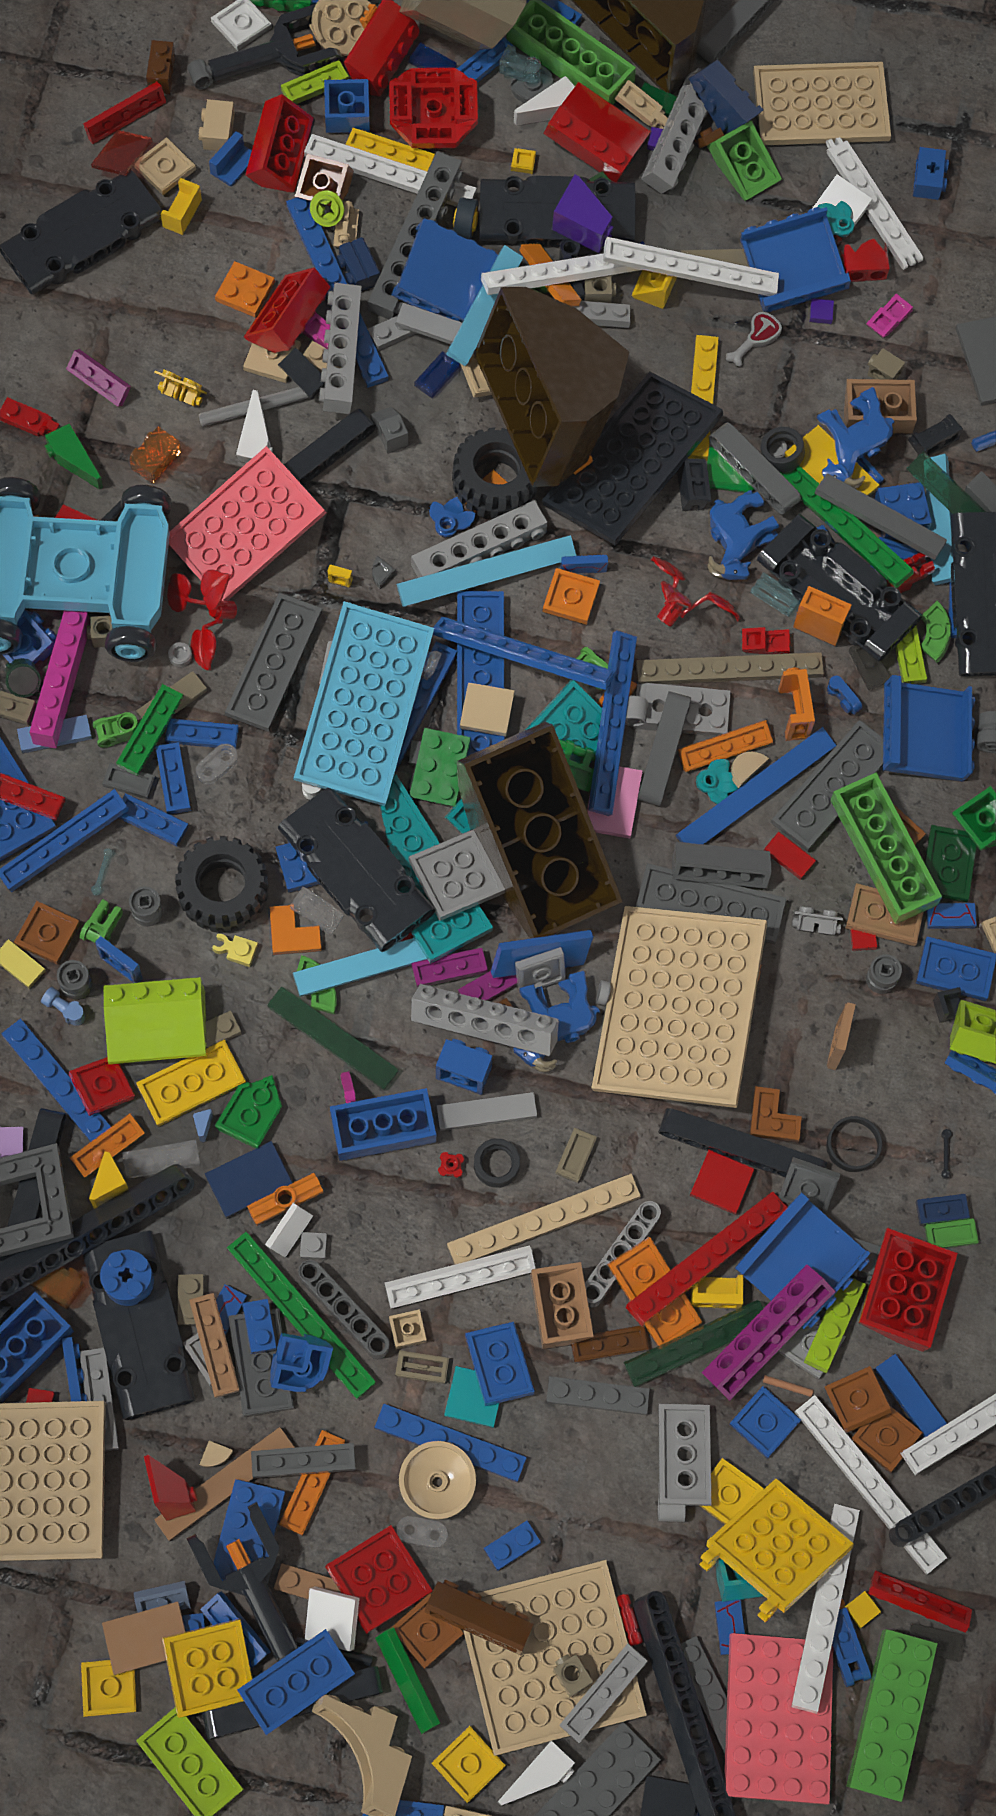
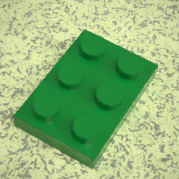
[410,728,471,807]

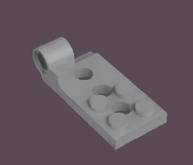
[625,683,730,736]
[658,1404,711,1522]

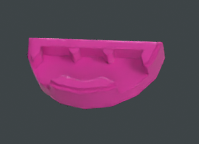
[340,1071,356,1103]

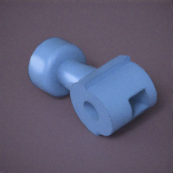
[41,987,85,1026]

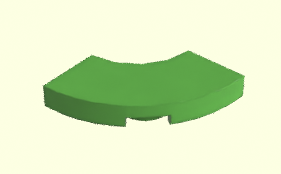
[920,601,951,663]
[296,955,336,1015]

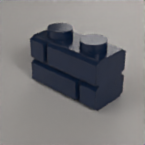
[337,237,380,291]

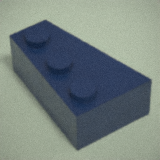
[689,60,764,135]

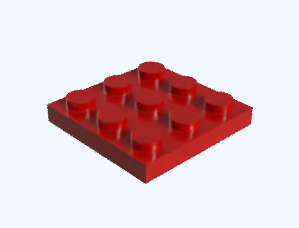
[325,1525,432,1634]

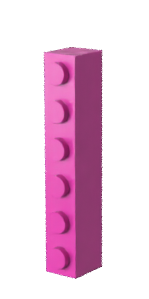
[29,610,91,748]

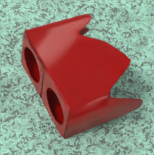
[840,239,889,282]

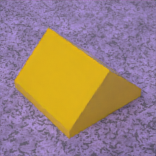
[631,270,677,309]
[89,1151,128,1209]

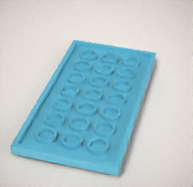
[293,602,434,806]

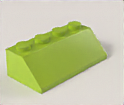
[950,1000,996,1064]

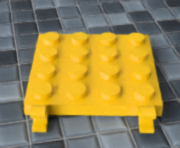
[699,1479,854,1622]

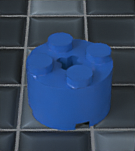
[100,1250,154,1306]

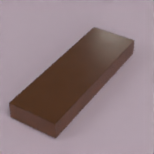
[571,1325,649,1364]

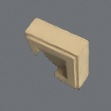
[199,1441,233,1468]

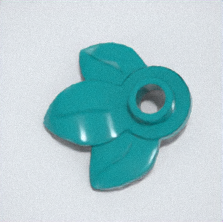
[818,201,854,237]
[696,759,738,804]

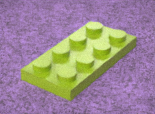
[136,1707,244,1816]

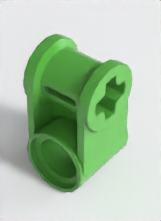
[93,712,139,748]

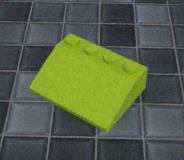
[104,977,206,1064]

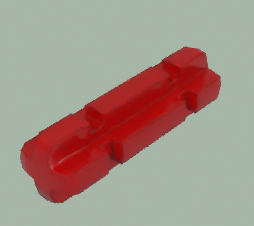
[616,1594,642,1646]

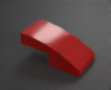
[742,627,791,655]

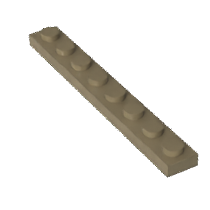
[636,652,824,684]

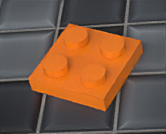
[215,261,275,318]
[542,568,600,625]

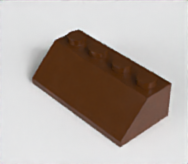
[425,1580,534,1656]

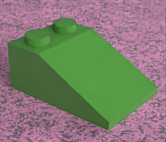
[707,120,782,201]

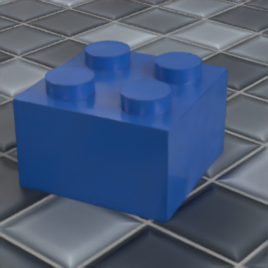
[324,79,370,133]
[874,482,932,540]
[436,1039,492,1095]

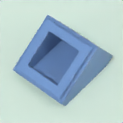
[193,1109,213,1142]

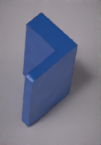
[209,131,252,187]

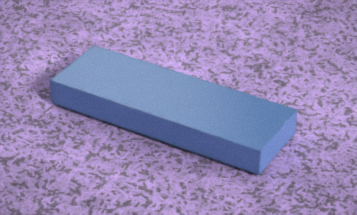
[17,715,92,753]

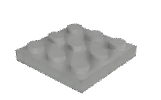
[409,829,505,921]

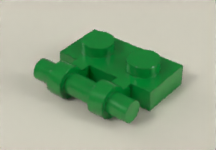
[558,738,596,792]

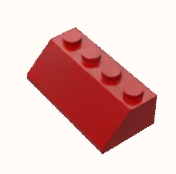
[344,0,420,97]
[245,94,314,193]
[244,267,330,353]

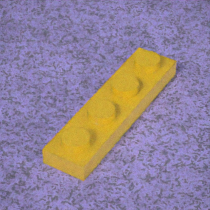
[345,128,435,172]

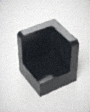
[933,987,962,1023]

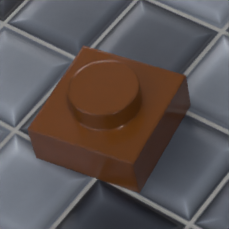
[695,127,724,148]

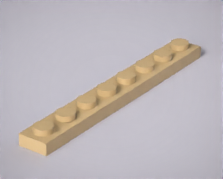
[447,1174,641,1265]

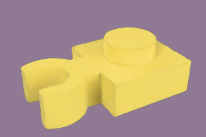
[212,934,258,967]

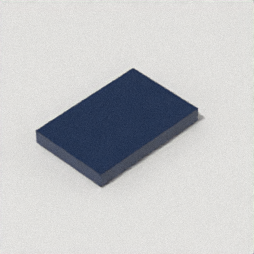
[205,1141,292,1219]

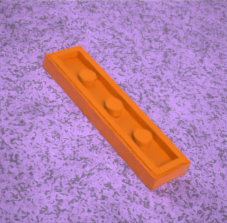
[519,244,581,306]
[677,720,773,772]
[279,1430,345,1536]

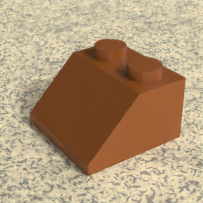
[295,154,354,207]

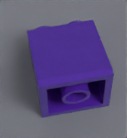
[552,174,613,253]

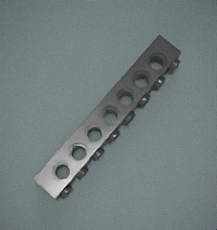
[368,151,464,319]

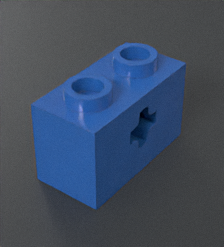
[913,147,949,200]

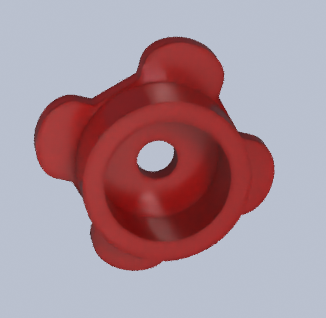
[438,1152,464,1178]

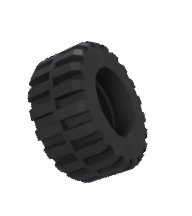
[452,427,537,518]
[175,836,269,933]

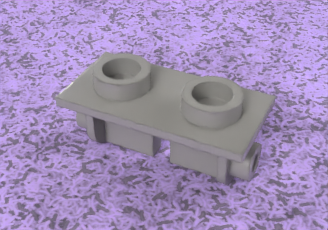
[792,906,843,935]

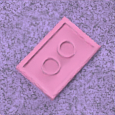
[587,766,642,839]

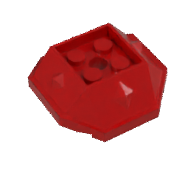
[389,68,478,148]

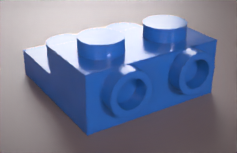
[3,609,57,666]

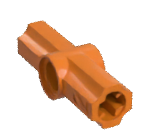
[247,1173,324,1226]

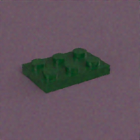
[925,825,976,902]

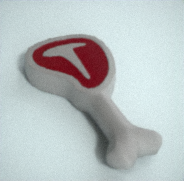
[726,312,782,367]

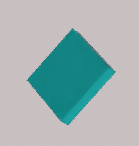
[444,1366,499,1428]

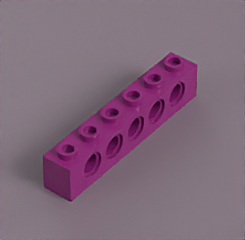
[701,1264,835,1401]

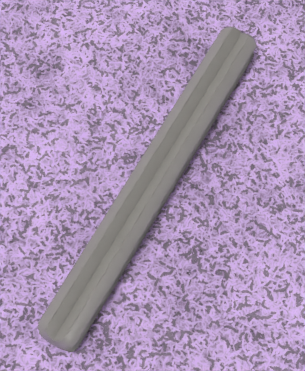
[199,387,308,426]

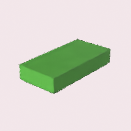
[924,1218,979,1249]

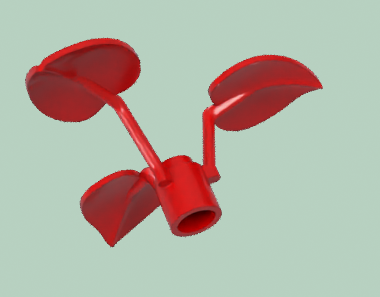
[650,556,740,627]
[167,570,237,670]

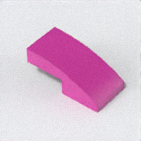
[866,294,913,338]
[302,313,341,349]

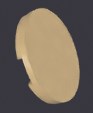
[312,0,371,56]

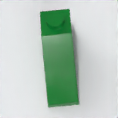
[44,424,103,490]

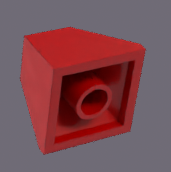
[144,1455,198,1521]

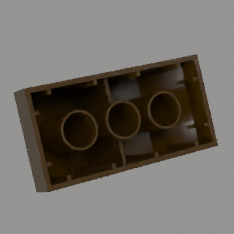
[571,0,706,94]
[474,287,629,487]
[457,722,623,938]

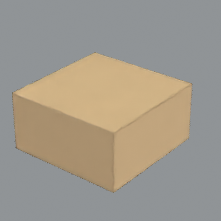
[389,1309,426,1349]

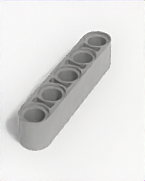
[585,1201,661,1308]

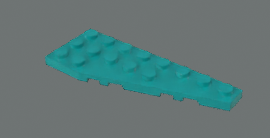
[444,680,602,834]
[379,775,493,964]

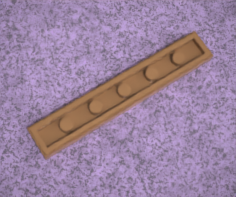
[154,1427,295,1542]

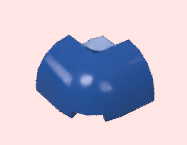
[270,1333,333,1392]

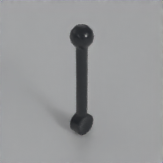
[941,1129,952,1179]

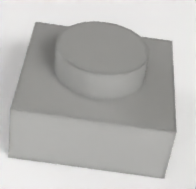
[300,1232,327,1260]

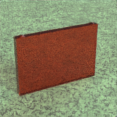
[91,130,152,176]

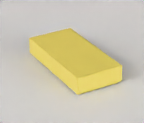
[0,939,45,989]

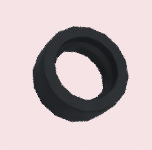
[761,427,805,472]
[474,1138,520,1188]

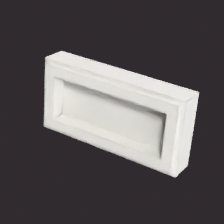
[265,1203,313,1257]

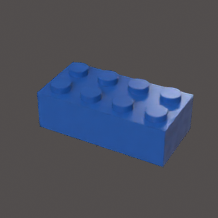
[330,1088,436,1161]
[0,1292,74,1404]

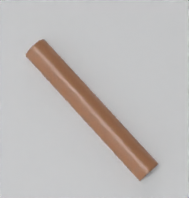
[763,1375,813,1397]

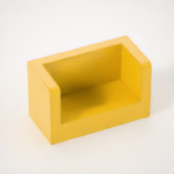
[161,178,202,235]
[691,1275,743,1309]

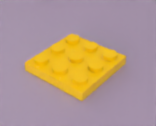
[162,1619,252,1718]

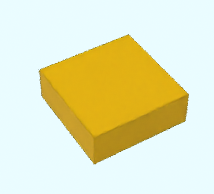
[511,148,536,174]
[327,565,353,588]
[844,1591,881,1628]

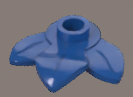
[429,497,475,537]

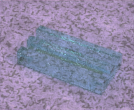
[750,572,799,617]

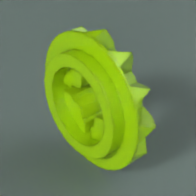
[310,190,345,227]

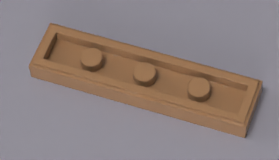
[189,1293,239,1398]

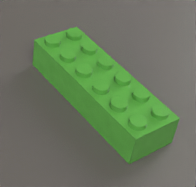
[506,0,636,105]
[831,773,942,924]
[846,1629,937,1802]

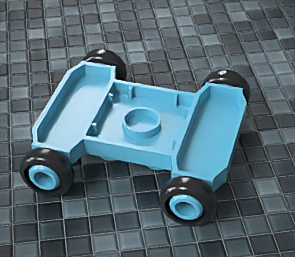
[0,477,172,662]

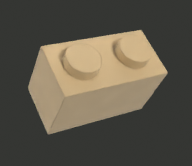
[199,99,235,151]

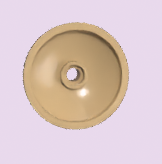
[399,1441,476,1520]

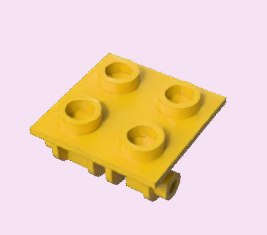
[154,369,207,407]

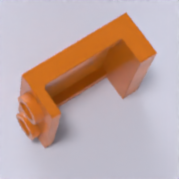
[793,586,852,646]
[778,667,815,741]

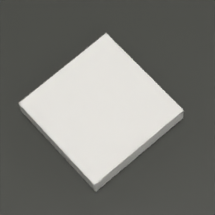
[211,0,272,51]
[813,175,873,227]
[305,1586,359,1651]

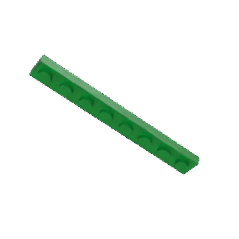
[780,466,914,589]
[227,1232,376,1400]

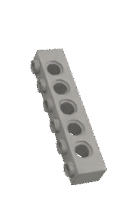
[641,68,708,194]
[319,283,361,414]
[411,500,547,578]
[411,984,559,1056]

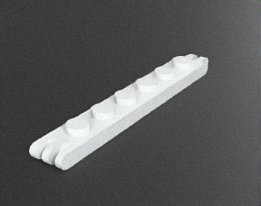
[826,137,923,270]

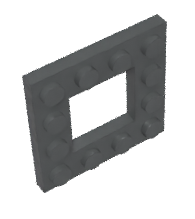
[0,1143,74,1257]

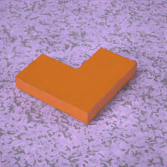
[270,905,321,955]

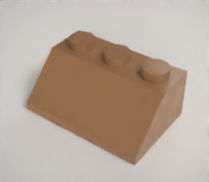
[844,379,917,433]
[530,1262,593,1349]

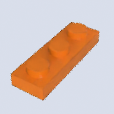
[69,1113,145,1178]

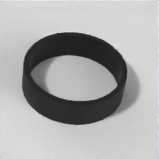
[826,1116,882,1172]

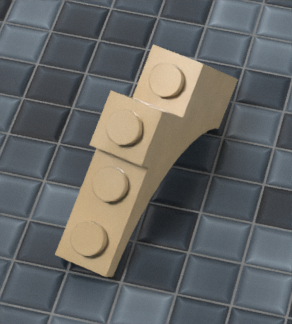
[312,1695,412,1816]

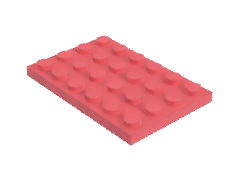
[169,446,326,601]
[724,1633,833,1805]

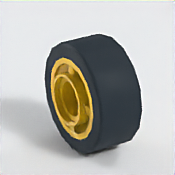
[453,197,479,240]

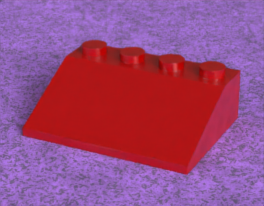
[543,82,651,182]
[859,1228,958,1352]

